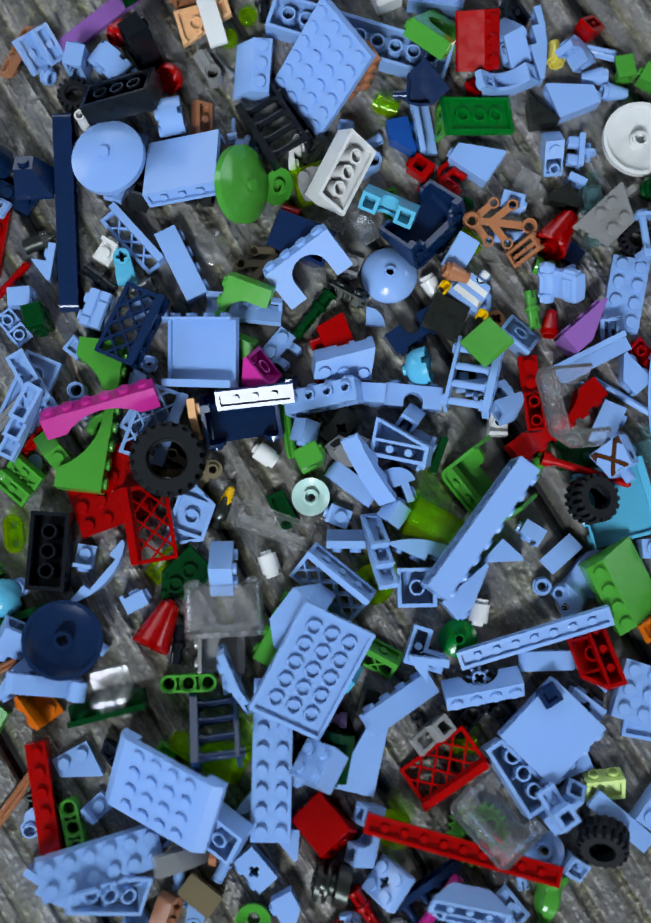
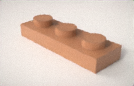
[0,26,34,79]

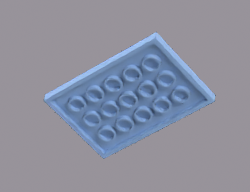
[273,0,377,137]
[248,599,376,741]

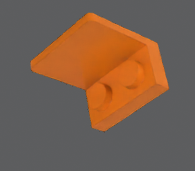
[13,695,66,731]

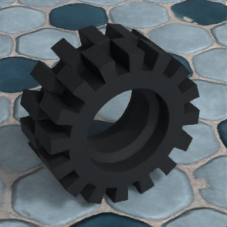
[57,77,88,113]
[617,221,651,258]

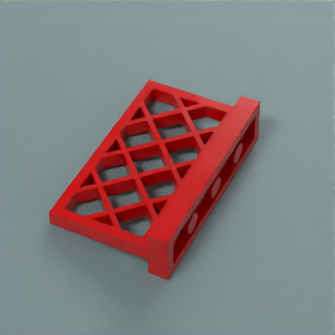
[119,486,178,566]
[399,725,492,812]

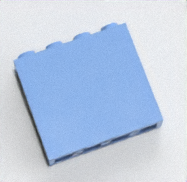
[142,129,225,208]
[161,313,239,388]
[497,676,606,785]

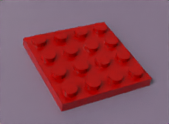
[67,440,157,538]

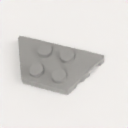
[572,182,635,246]

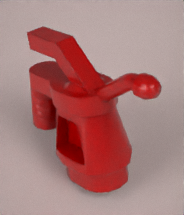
[417,161,468,196]

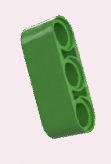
[159,672,219,693]
[59,795,90,848]

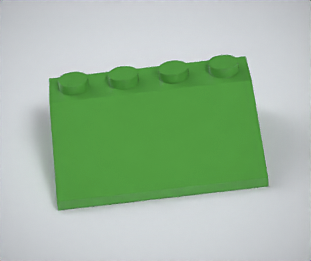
[578,535,651,636]

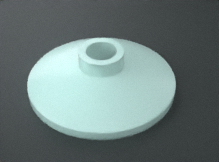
[292,478,330,516]

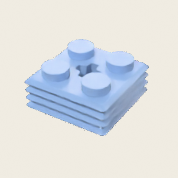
[362,854,416,914]

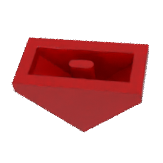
[572,14,605,44]

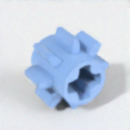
[465,666,491,685]

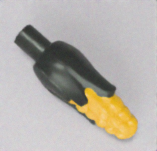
[211,486,235,530]

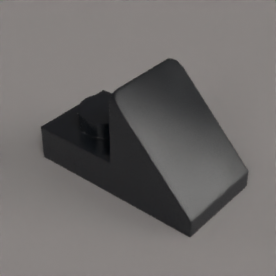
[499,0,531,27]

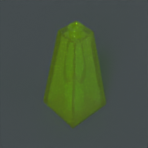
[400,498,465,544]
[167,730,252,785]

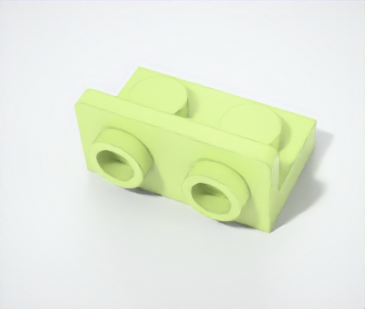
[581,767,626,803]

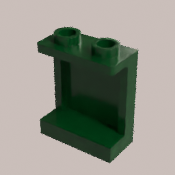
[320,726,355,788]

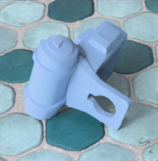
[537,261,586,304]

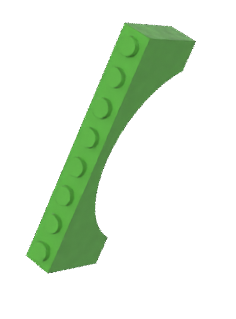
[54,336,129,495]

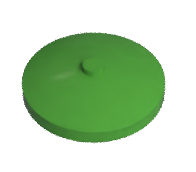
[214,144,268,224]

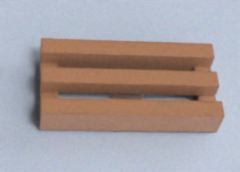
[505,231,545,269]

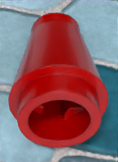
[540,310,559,339]

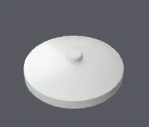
[601,102,651,177]

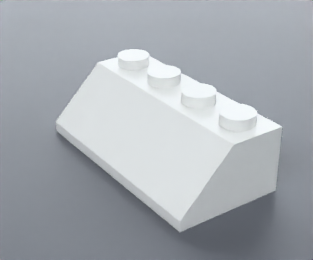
[305,128,377,216]

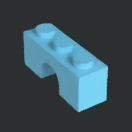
[357,184,421,230]

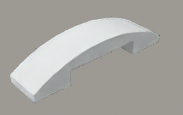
[195,0,228,49]

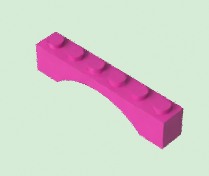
[39,378,161,440]

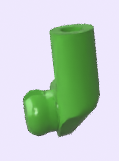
[86,411,104,437]

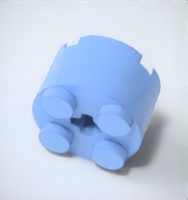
[87,40,132,80]
[154,95,187,138]

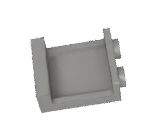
[194,632,246,674]

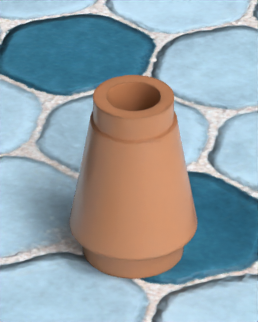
[441,261,471,284]

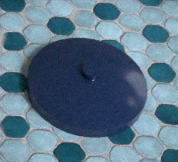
[21,600,103,681]

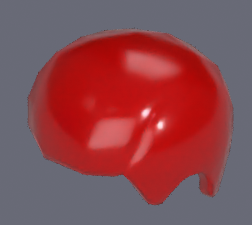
[157,62,184,94]

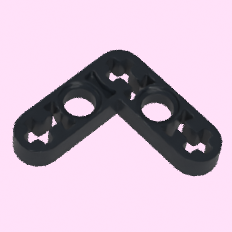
[452,701,514,739]

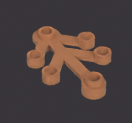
[462,197,537,250]

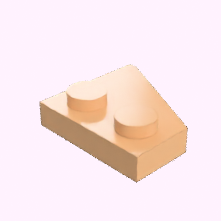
[186,398,203,440]

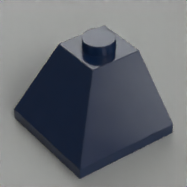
[12,156,55,200]

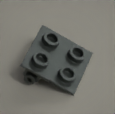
[330,278,370,309]

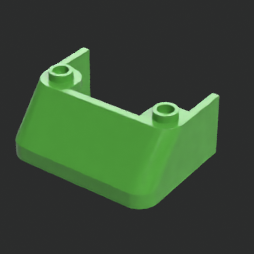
[441,435,538,523]

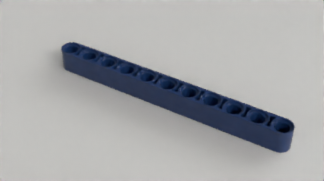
[52,113,82,313]

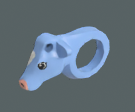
[549,549,603,618]

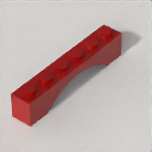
[503,376,608,462]
[24,737,65,856]

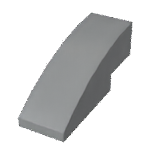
[152,846,210,879]

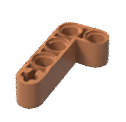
[148,891,183,923]

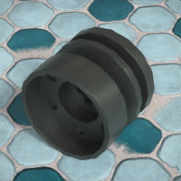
[310,858,353,909]

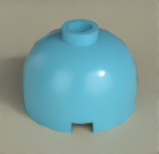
[402,346,434,385]
[0,578,22,618]

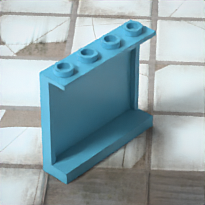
[570,455,651,550]

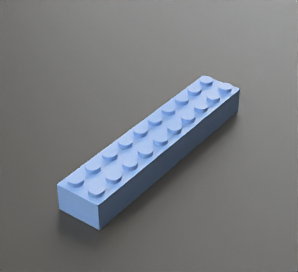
[265,0,455,79]

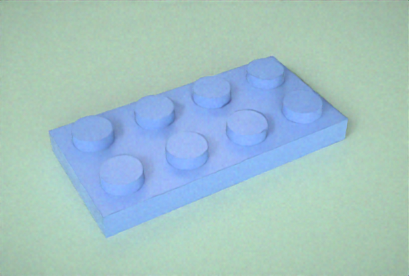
[601,254,651,335]
[0,349,64,434]

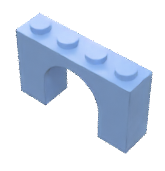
[262,223,353,309]

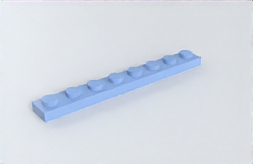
[456,604,615,671]

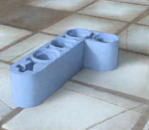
[3,671,88,703]

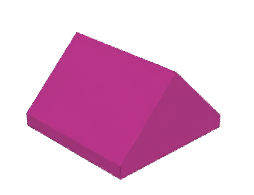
[241,346,283,386]

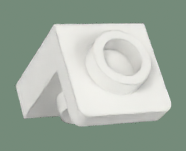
[92,235,120,268]

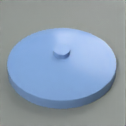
[71,121,146,195]

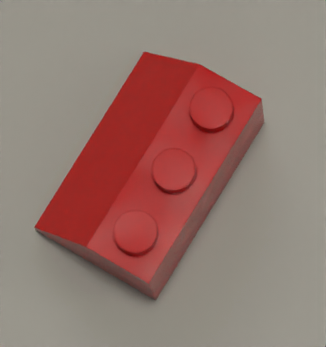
[455,8,500,72]

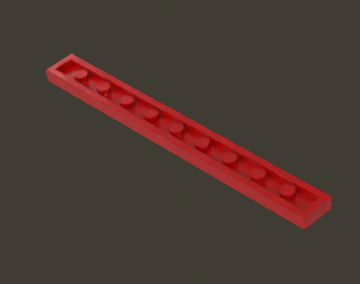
[362,812,564,888]

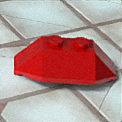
[566,628,628,690]

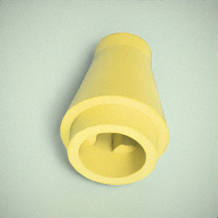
[547,39,565,70]

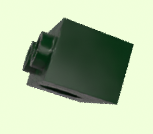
[20,301,54,337]

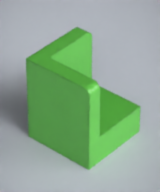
[613,53,637,85]

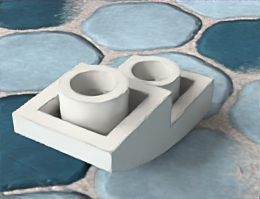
[288,134,305,178]

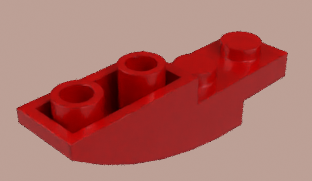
[517,355,547,432]

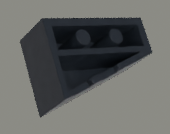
[117,11,165,74]

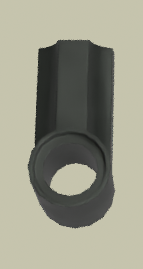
[302,133,333,168]

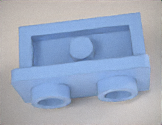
[326,529,366,553]

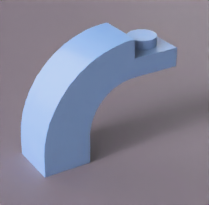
[474,62,539,97]

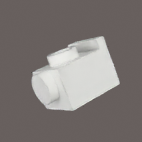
[486,413,508,438]

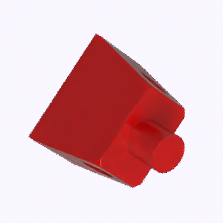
[308,312,354,351]

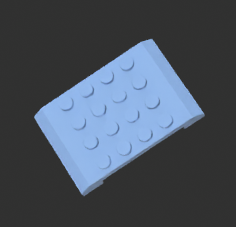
[105,727,228,853]

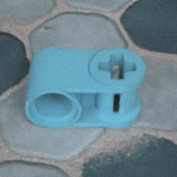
[113,248,138,287]

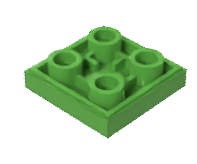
[460,317,514,368]

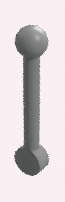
[208,48,235,79]

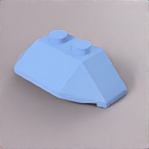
[269,583,336,650]
[427,882,513,923]

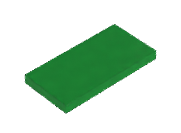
[440,96,515,135]

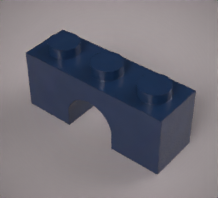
[383,305,436,357]

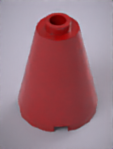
[531,210,578,262]
[132,599,179,656]

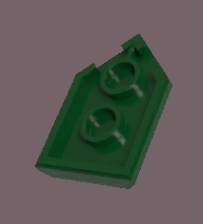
[161,544,209,599]

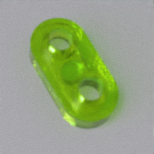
[2,515,26,553]

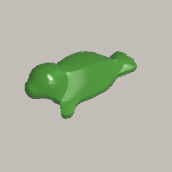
[534,876,569,923]

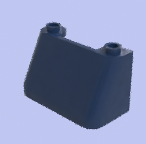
[378,179,466,269]
[199,393,284,451]

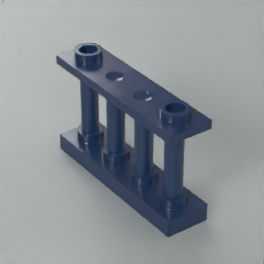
[189,692,246,773]
[396,858,468,923]

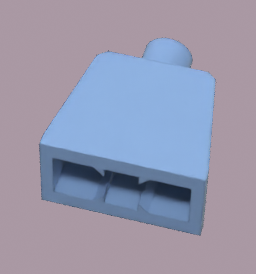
[0,615,26,662]

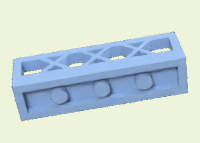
[406,84,438,158]
[100,202,167,276]
[206,290,283,327]
[553,330,632,384]

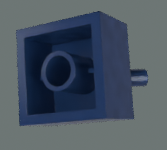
[393,58,451,106]

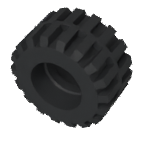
[564,473,620,525]
[577,814,630,869]

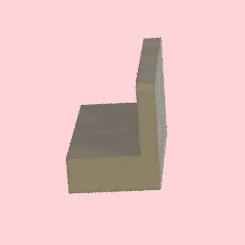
[177,870,223,918]

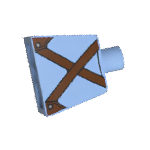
[589,434,639,484]

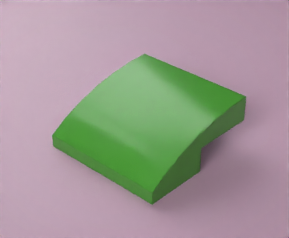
[0,453,47,507]

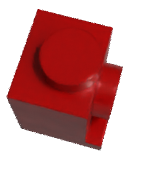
[405,153,436,185]

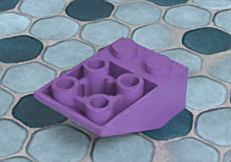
[554,297,608,358]

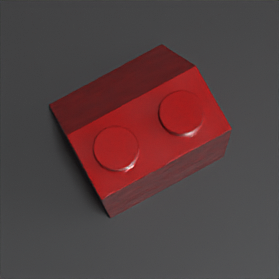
[291,792,360,859]

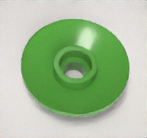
[267,167,294,206]

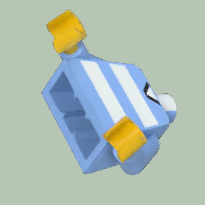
[437,270,492,322]

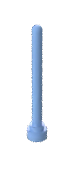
[595,377,649,417]

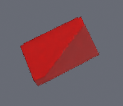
[465,78,482,97]

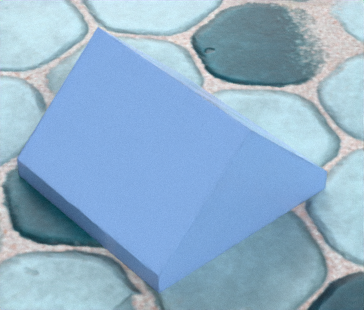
[501,314,541,357]

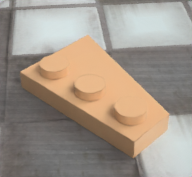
[173,0,232,49]

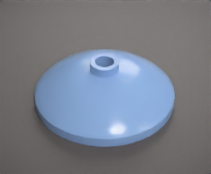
[361,248,417,304]

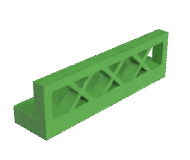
[361,638,403,680]

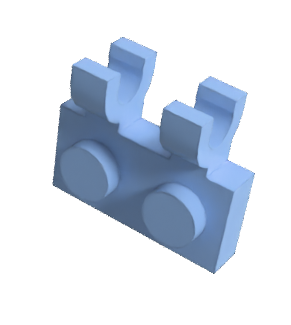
[262,326,303,372]

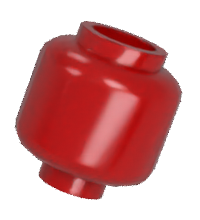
[106,18,125,48]

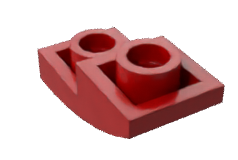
[627,337,651,371]

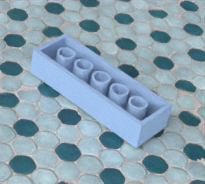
[34,824,163,905]

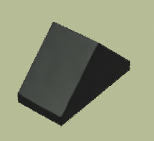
[525,96,560,132]
[543,183,584,214]

